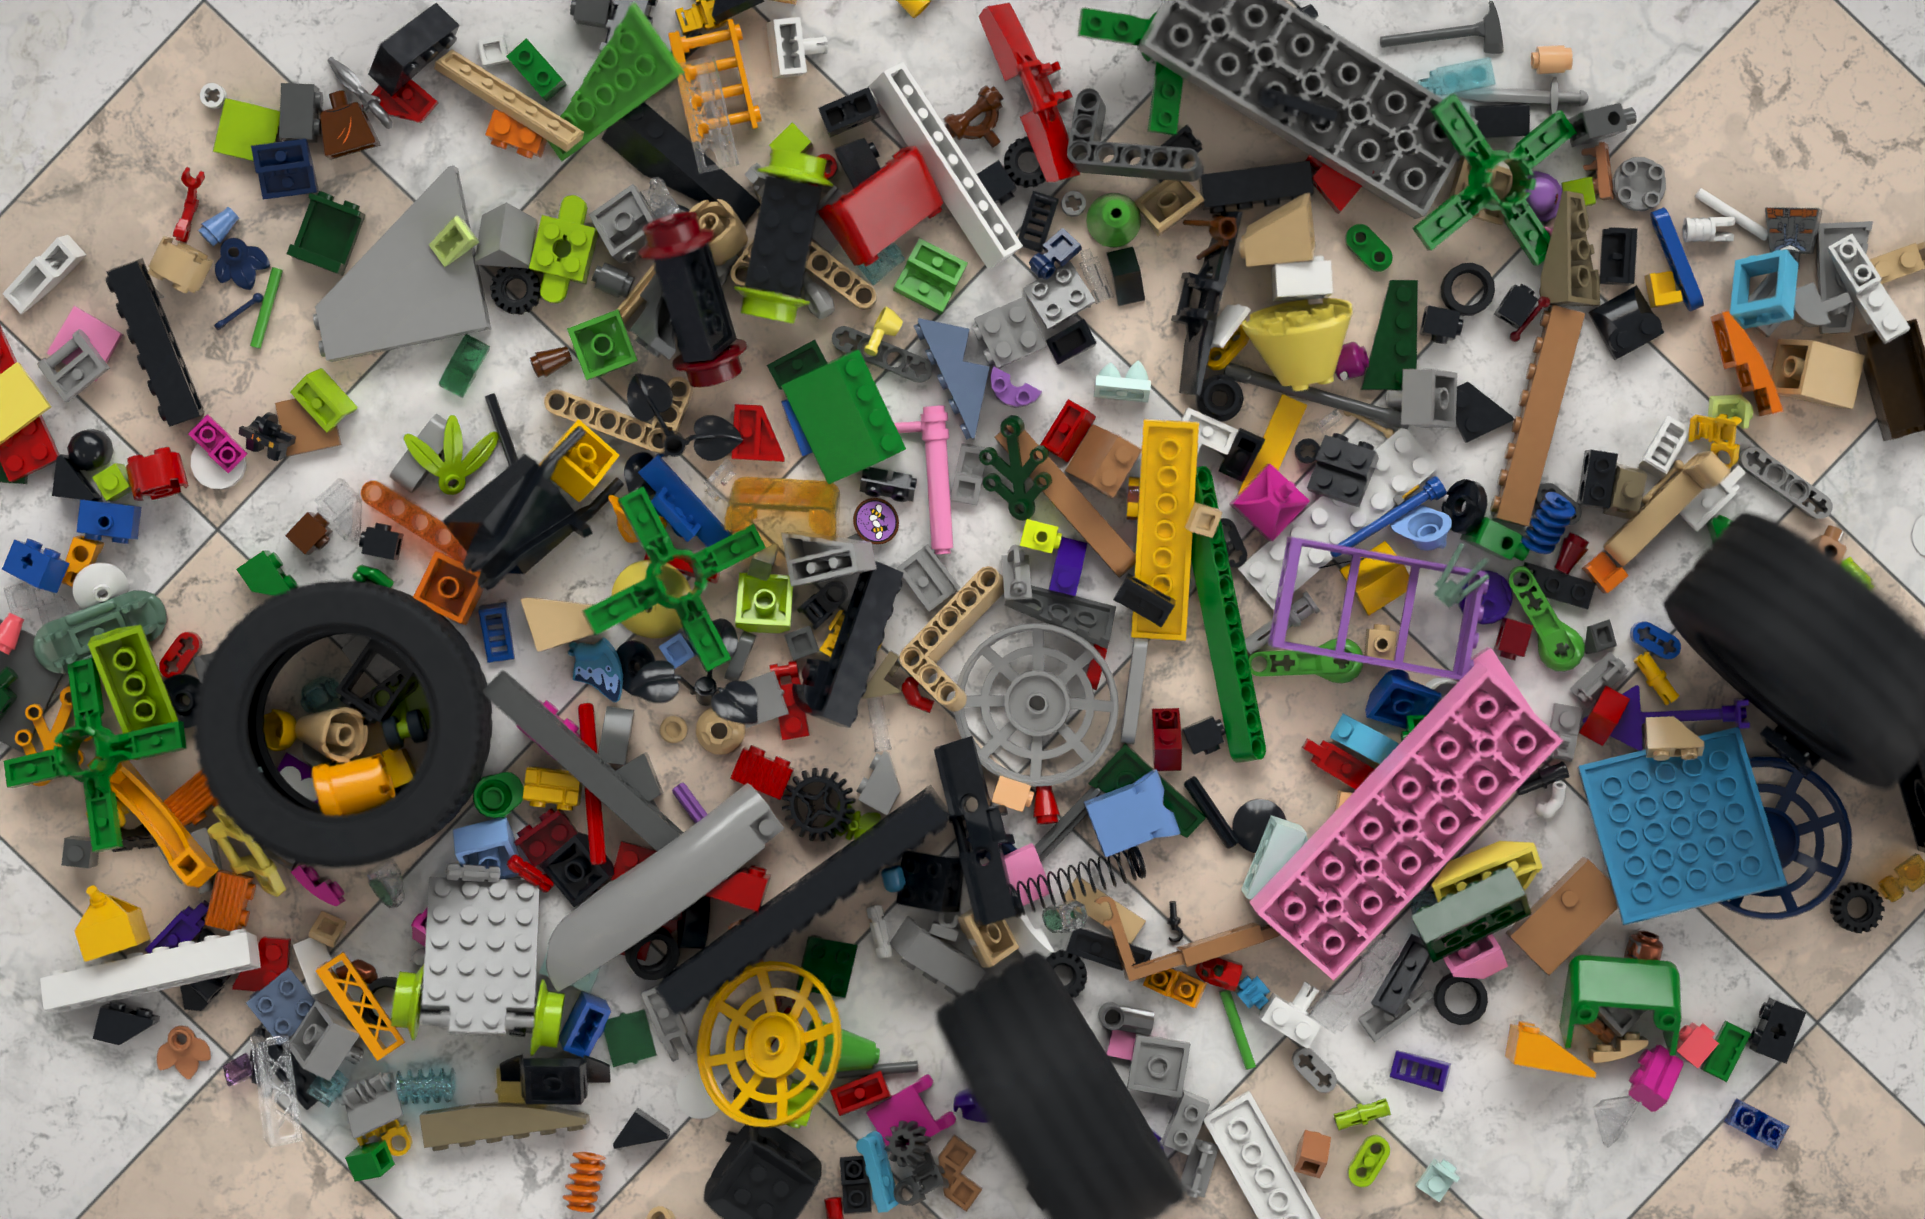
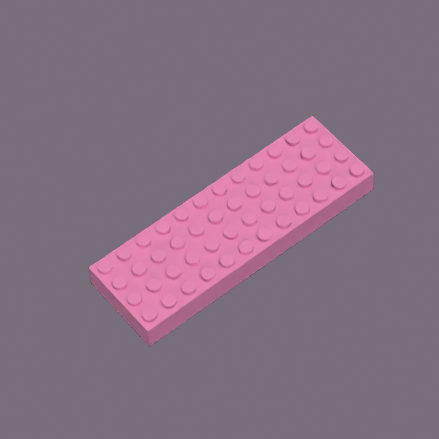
[1250,662,1563,981]

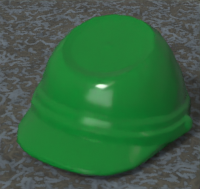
[473,772,524,818]

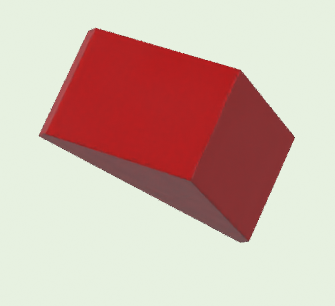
[1579,685,1630,746]

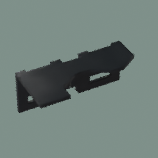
[111,824,159,852]

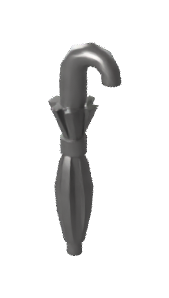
[327,57,392,129]

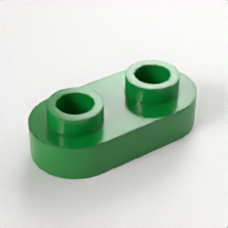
[1345,224,1393,272]

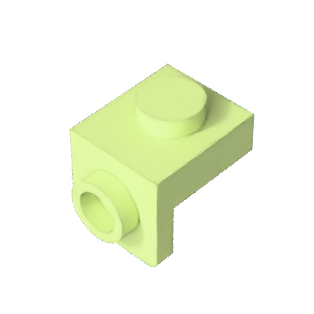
[1708,394,1753,429]

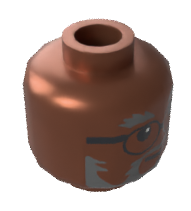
[1624,930,1663,960]

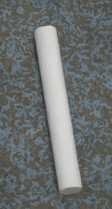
[1695,188,1768,241]

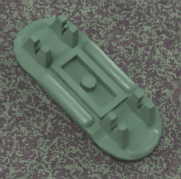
[33,590,167,674]

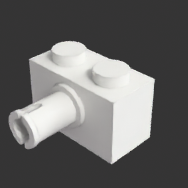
[766,17,828,79]
[1258,981,1322,1049]

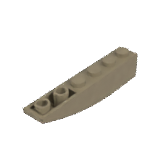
[419,1102,590,1151]

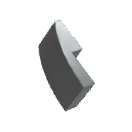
[598,706,634,765]

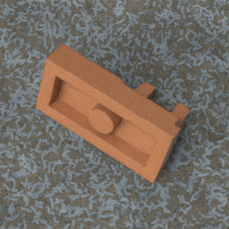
[1581,142,1615,200]

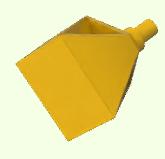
[539,419,620,502]
[74,885,151,962]

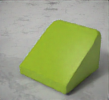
[1561,176,1596,206]

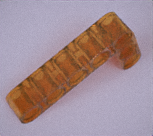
[361,481,465,563]

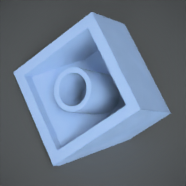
[453,817,520,879]

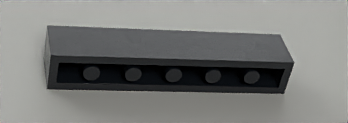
[106,258,204,427]
[811,561,904,728]

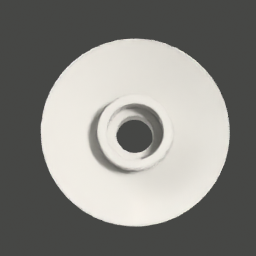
[72,563,129,609]

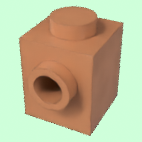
[1294,1130,1331,1179]

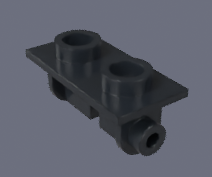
[860,467,917,502]

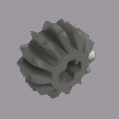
[884,1121,932,1167]

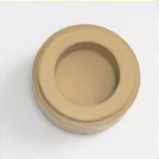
[660,716,688,743]

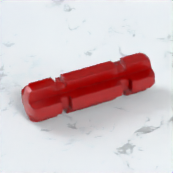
[507,855,554,893]

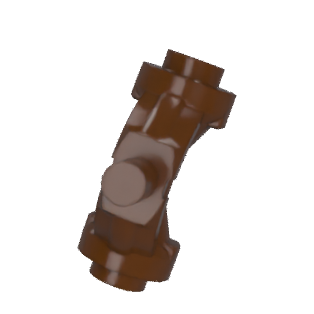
[943,85,1003,148]

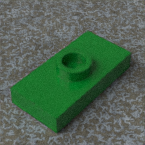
[1700,1020,1751,1082]

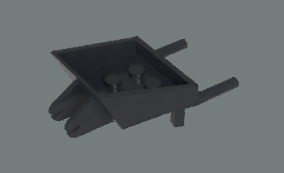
[442,426,624,590]

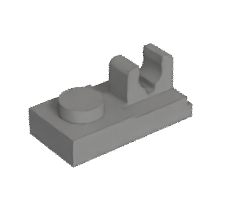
[1548,703,1583,762]

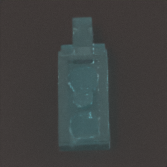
[1416,57,1496,96]

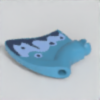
[567,638,623,702]

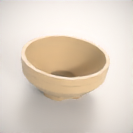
[696,707,746,755]

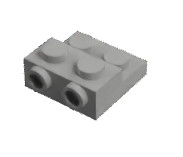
[589,184,657,264]
[972,297,1047,369]

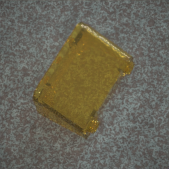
[724,477,841,537]

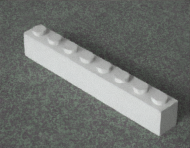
[869,62,1023,270]
[40,929,261,1014]

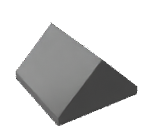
[475,202,537,269]

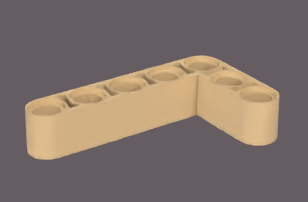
[731,239,877,310]
[544,377,693,453]
[1603,451,1730,567]
[899,566,1004,712]

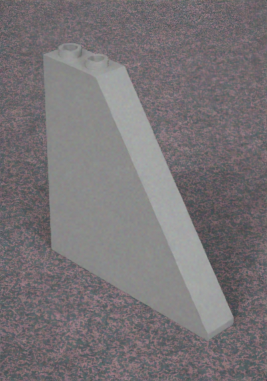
[313,165,491,362]

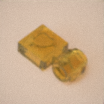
[1878,853,1925,902]

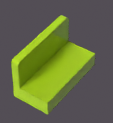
[290,368,358,433]

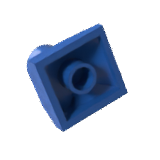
[1365,669,1441,729]

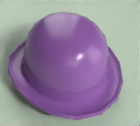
[1525,171,1563,222]

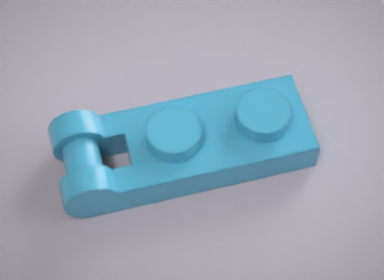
[856,1131,899,1213]

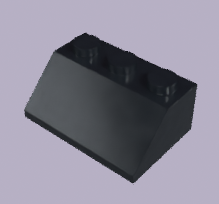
[834,138,881,189]

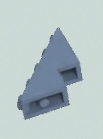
[914,318,990,440]

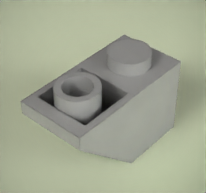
[856,750,901,815]

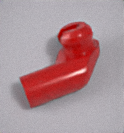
[901,677,935,713]

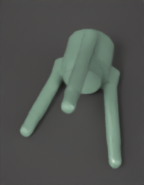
[1434,543,1489,608]

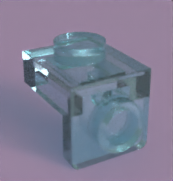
[858,243,905,285]
[307,1070,349,1107]

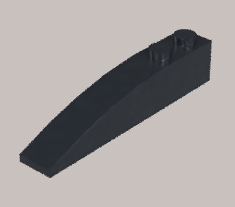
[601,102,761,224]

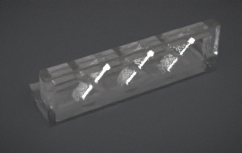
[677,56,739,174]
[250,1034,303,1148]

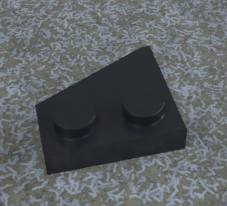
[1456,382,1514,443]

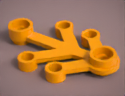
[15,686,93,786]

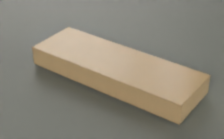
[1065,877,1146,944]

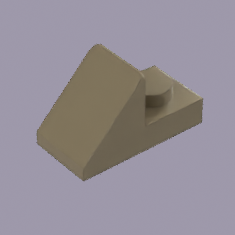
[861,650,902,699]

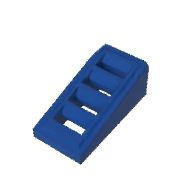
[478,602,515,663]

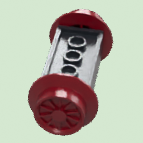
[638,212,747,387]

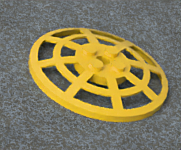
[697,961,842,1128]

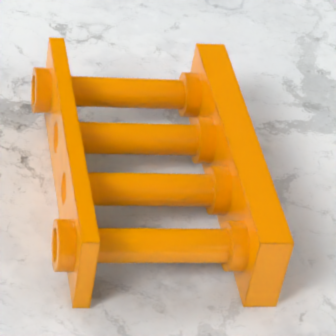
[668,19,762,143]

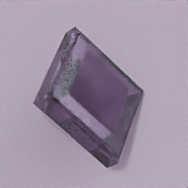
[223,1053,252,1087]

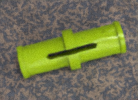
[1333,1098,1391,1131]

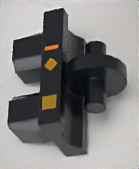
[239,412,296,461]

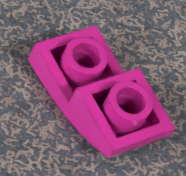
[188,414,248,473]
[291,864,346,906]

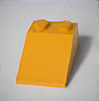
[1505,1021,1596,1078]

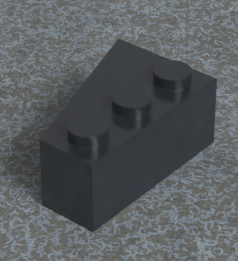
[368,3,460,97]

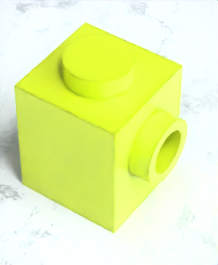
[1020,519,1062,554]

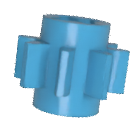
[1236,975,1271,1009]

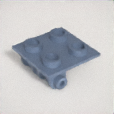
[246,968,315,1045]

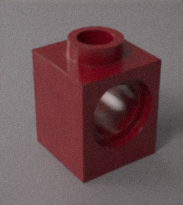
[1494,618,1533,661]

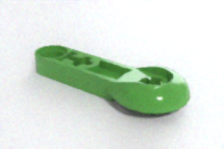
[1508,566,1585,672]
[1248,638,1364,684]

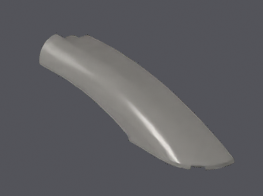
[546,783,785,992]

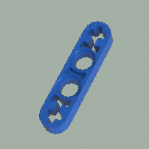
[1650,207,1704,312]

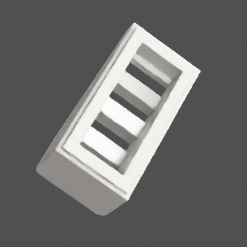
[1638,416,1689,479]

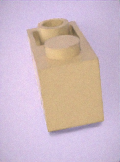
[1644,716,1704,761]

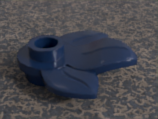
[215,238,270,290]

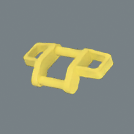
[207,805,286,897]

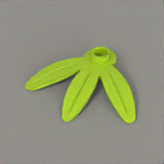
[403,415,499,495]

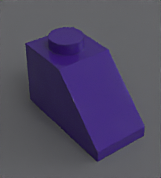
[1048,537,1088,596]

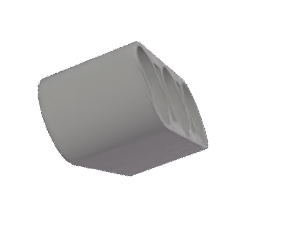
[389,414,447,493]

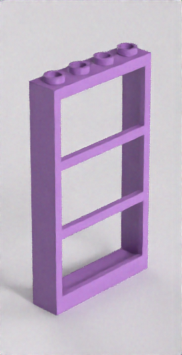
[1268,537,1489,680]

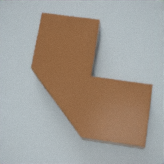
[938,1134,982,1212]

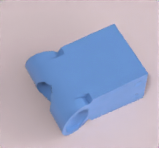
[1084,769,1181,857]

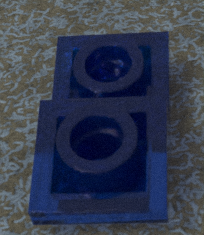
[1724,1098,1790,1150]

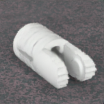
[1682,217,1735,242]

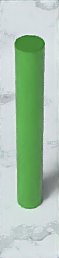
[250,267,283,349]
[1219,989,1256,1070]

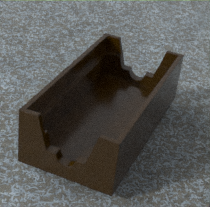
[1855,319,1925,441]

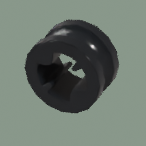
[1295,438,1320,463]

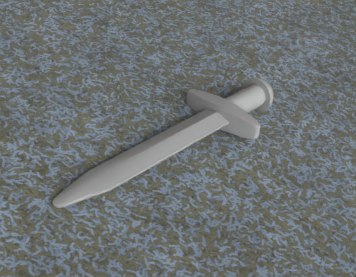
[1457,77,1588,115]

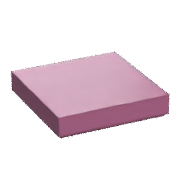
[47,306,123,381]
[984,843,1053,906]

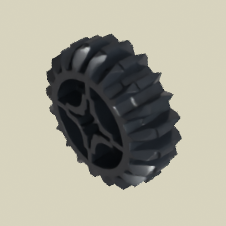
[782,768,856,842]

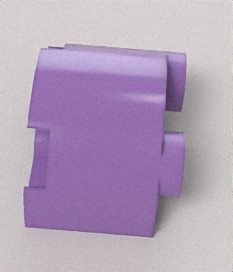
[990,366,1042,408]

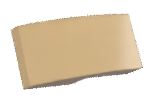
[1589,1032,1648,1063]

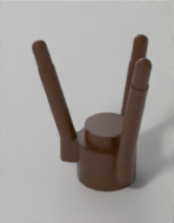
[1183,215,1237,260]

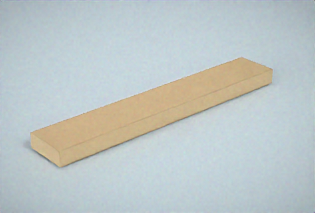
[434,50,584,152]

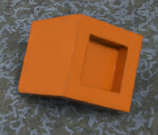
[1582,552,1629,593]

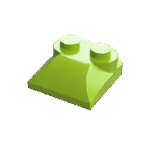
[735,573,793,634]

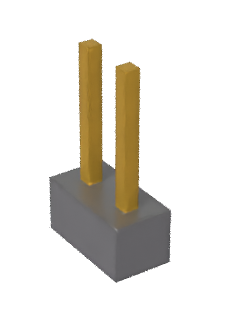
[1393,485,1419,506]

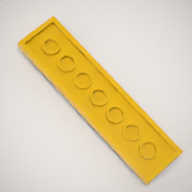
[1131,419,1199,641]

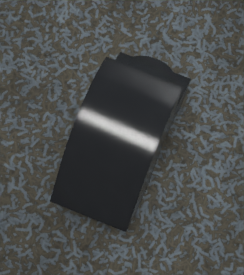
[792,659,829,715]

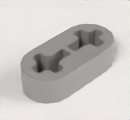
[1292,1047,1337,1093]

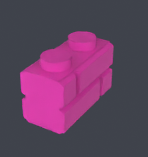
[1628,1045,1684,1112]

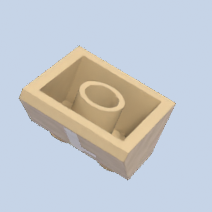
[957,909,1019,968]

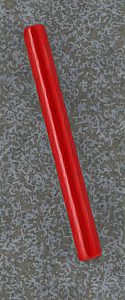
[578,703,606,865]

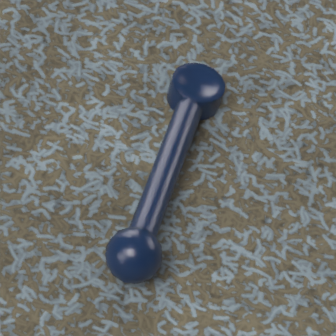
[214,293,263,330]

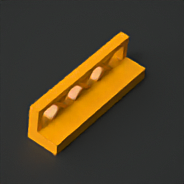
[316,951,405,1061]

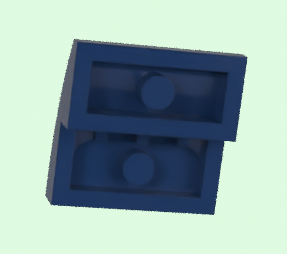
[251,138,319,200]

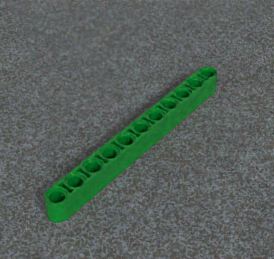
[1191,466,1266,763]

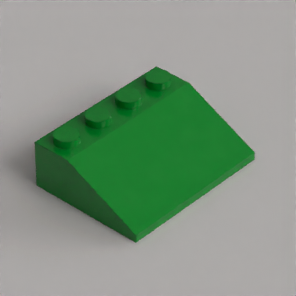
[781,350,906,484]

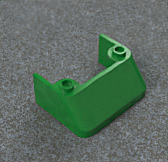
[1559,955,1682,1056]

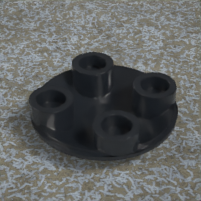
[1232,799,1286,853]

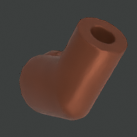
[336,959,378,984]

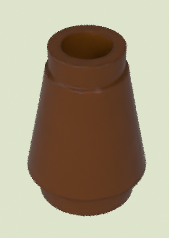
[530,346,572,378]

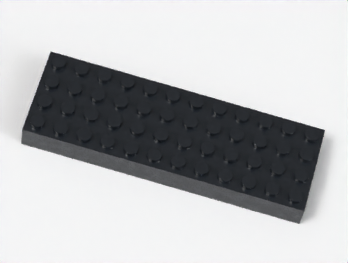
[655,785,949,1016]

